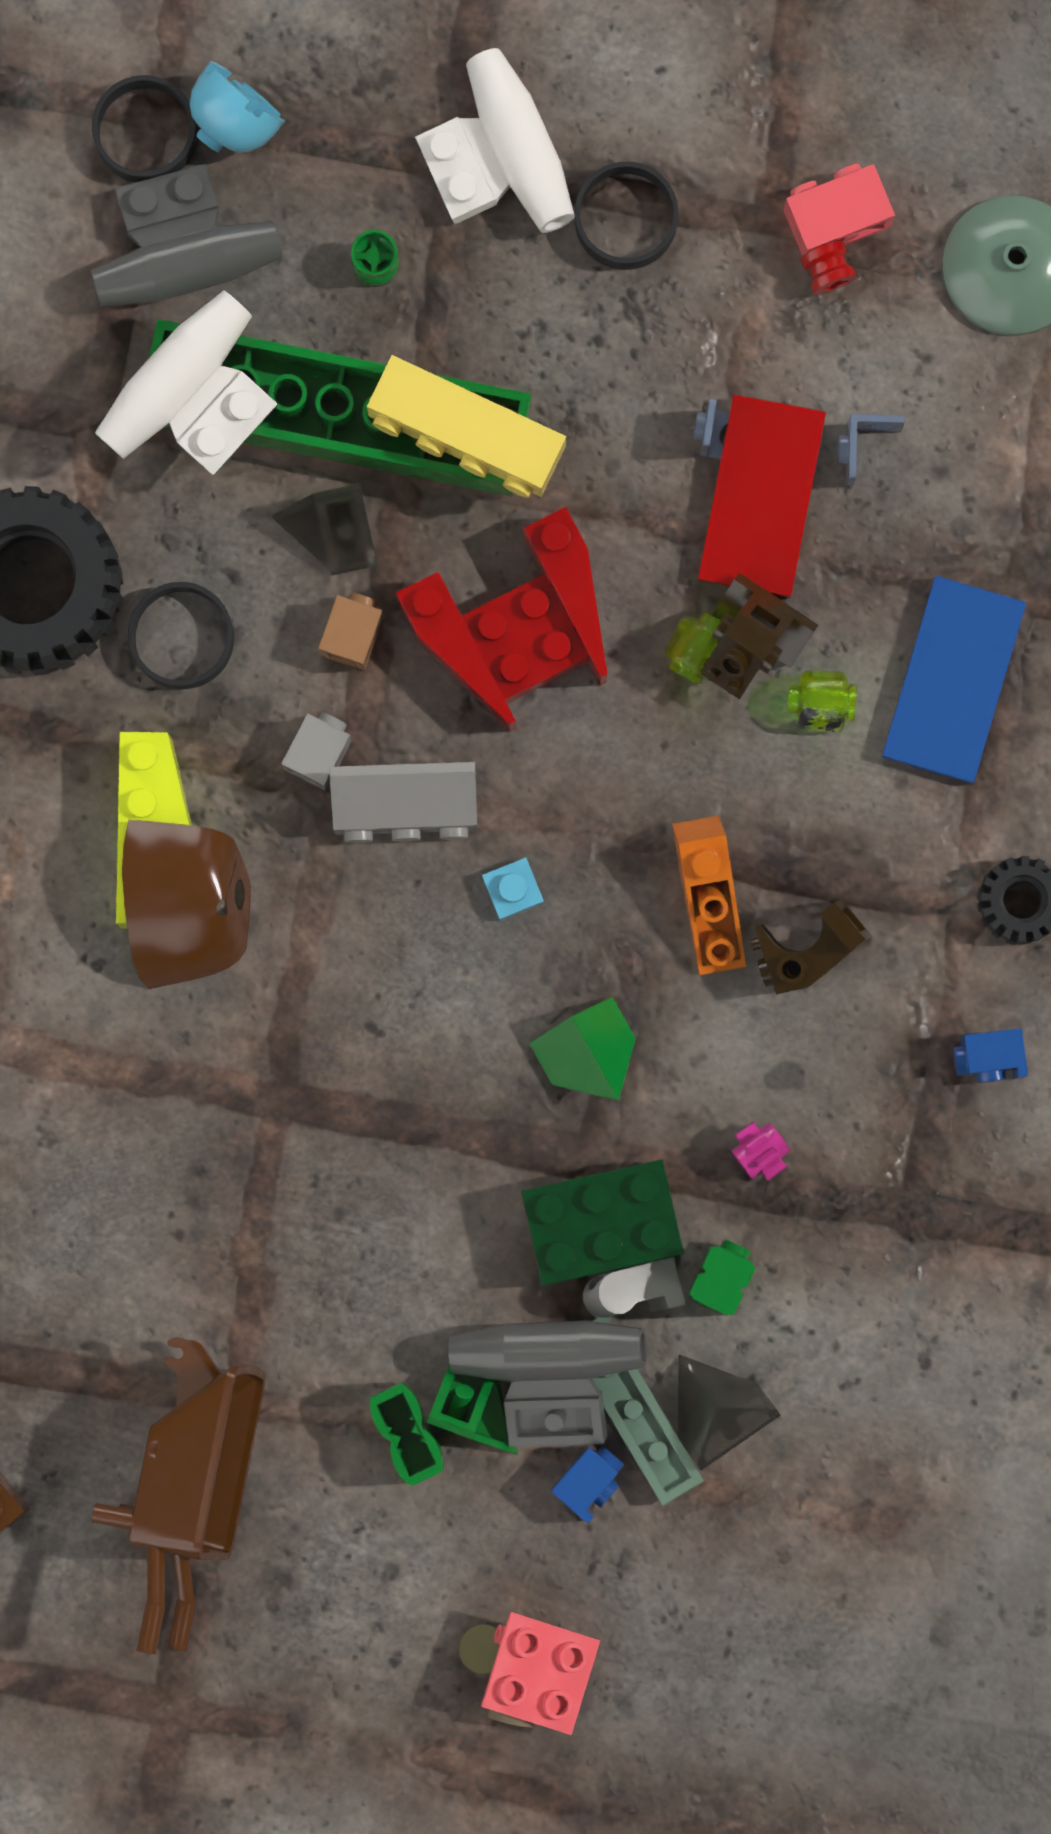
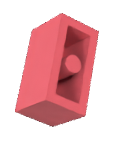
[783,164,895,256]

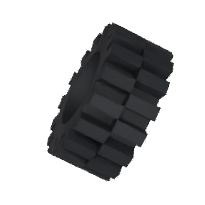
[977,856,1051,945]

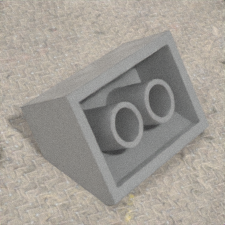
[329,762,478,843]

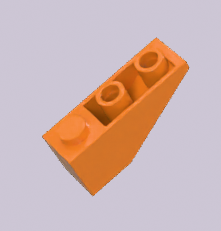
[672,815,746,975]

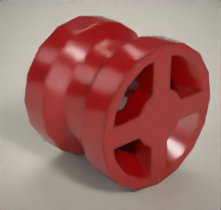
[800,240,857,295]

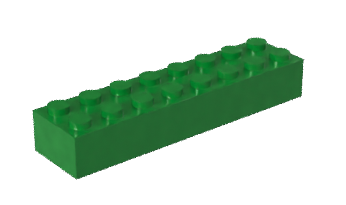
[149,319,531,497]

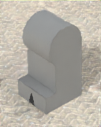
[583,1257,685,1318]

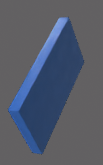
[881,575,1027,785]

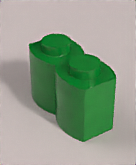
[369,1382,444,1487]

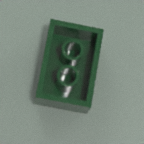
[521,1159,684,1286]

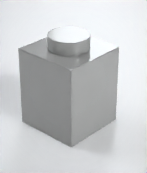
[281,712,352,791]

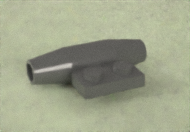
[90,164,282,307]
[448,1320,647,1447]

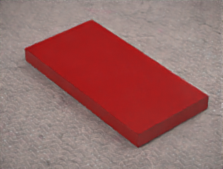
[698,394,826,599]

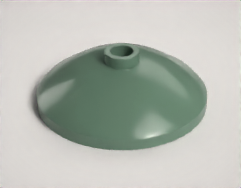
[942,196,1051,336]

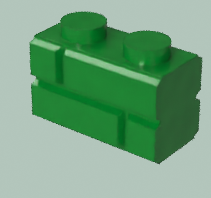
[686,1239,756,1316]

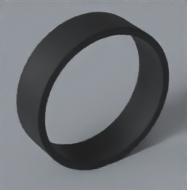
[92,75,197,183]
[574,161,678,270]
[128,582,234,690]

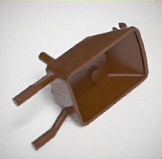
[92,1337,266,1654]

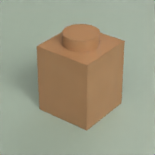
[318,592,384,671]

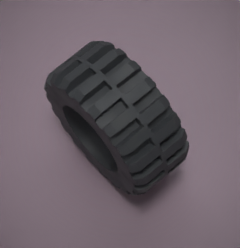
[0,486,124,676]

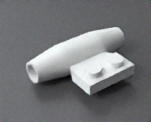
[415,48,575,233]
[95,290,277,475]

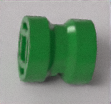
[351,229,399,287]

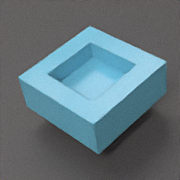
[482,857,544,921]

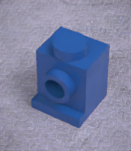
[953,1028,1028,1083]
[551,1446,624,1524]

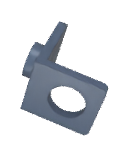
[693,398,730,459]
[838,414,905,486]

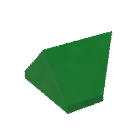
[529,997,636,1101]
[427,1365,518,1455]

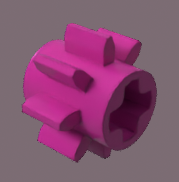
[731,1121,791,1181]

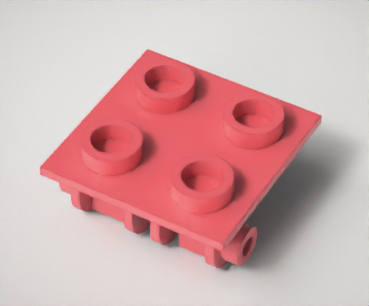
[480,1612,600,1735]

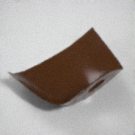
[122,820,251,989]

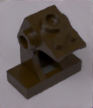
[700,573,818,700]
[750,899,872,995]

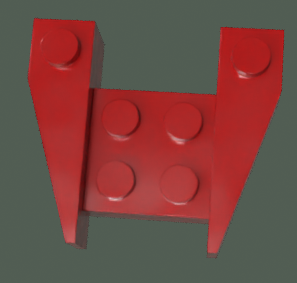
[396,506,608,732]

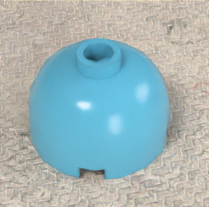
[189,61,285,153]

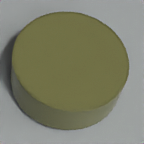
[459,1624,499,1674]

